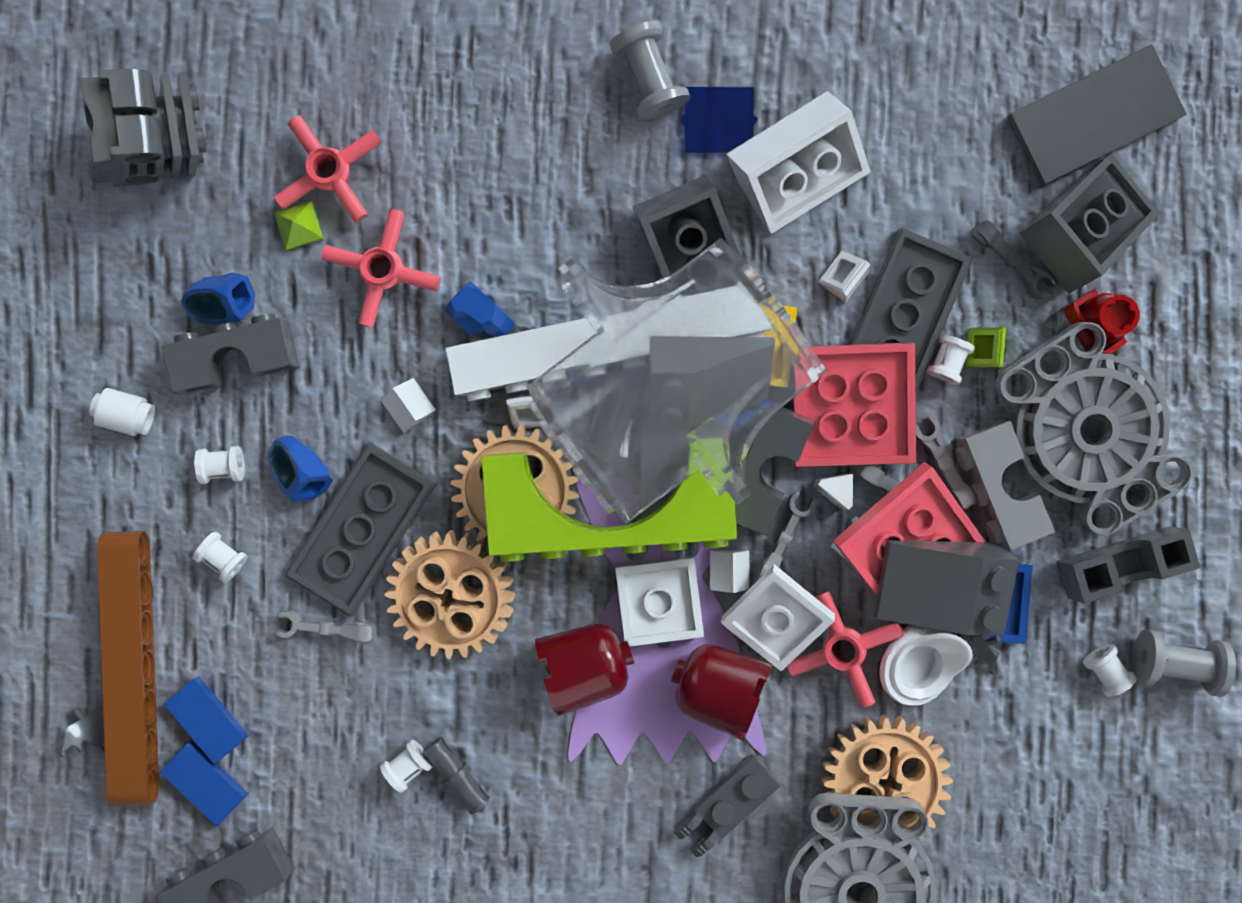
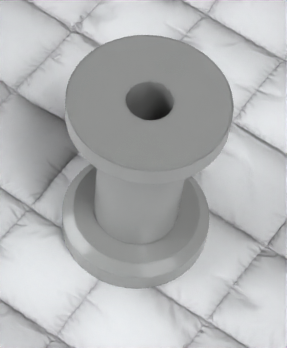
[609,20,691,120]
[1132,629,1236,697]

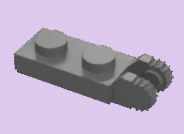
[674,754,780,858]

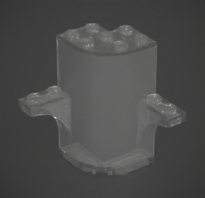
[526,238,827,524]

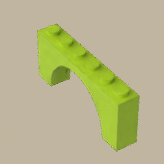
[482,438,737,562]

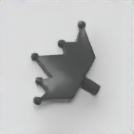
[956,633,1001,675]
[59,707,105,757]

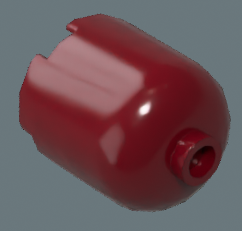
[535,623,635,716]
[671,644,772,741]

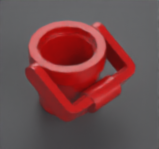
[1064,288,1140,354]

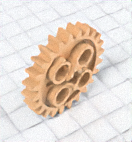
[451,425,580,542]
[385,530,516,659]
[821,714,953,839]

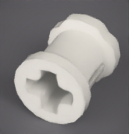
[926,335,975,385]
[194,446,245,484]
[192,532,248,584]
[1083,644,1137,697]
[380,739,433,793]

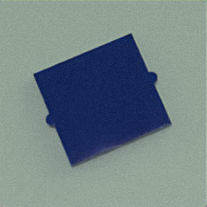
[681,87,758,153]

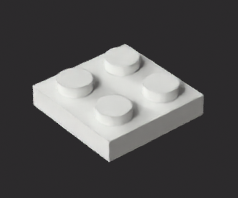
[615,557,704,646]
[721,564,835,671]

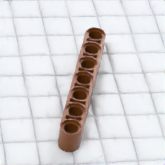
[97,531,159,806]

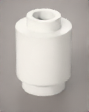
[89,388,155,436]

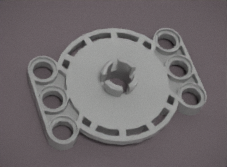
[996,322,1192,535]
[784,793,937,903]

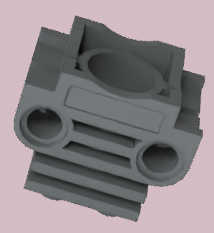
[80,69,206,187]

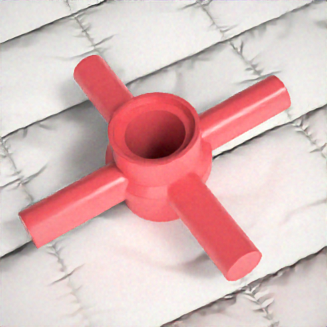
[274,115,382,223]
[321,209,441,328]
[787,591,904,708]

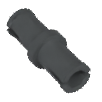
[422,736,490,815]

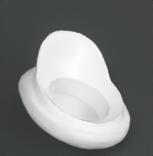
[879,624,973,706]

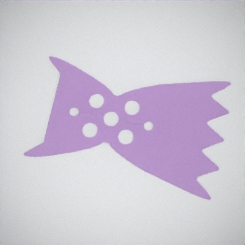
[568,450,766,765]

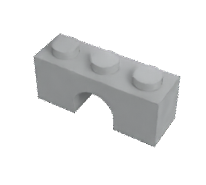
[955,421,1055,550]

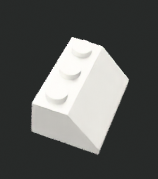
[727,91,871,234]

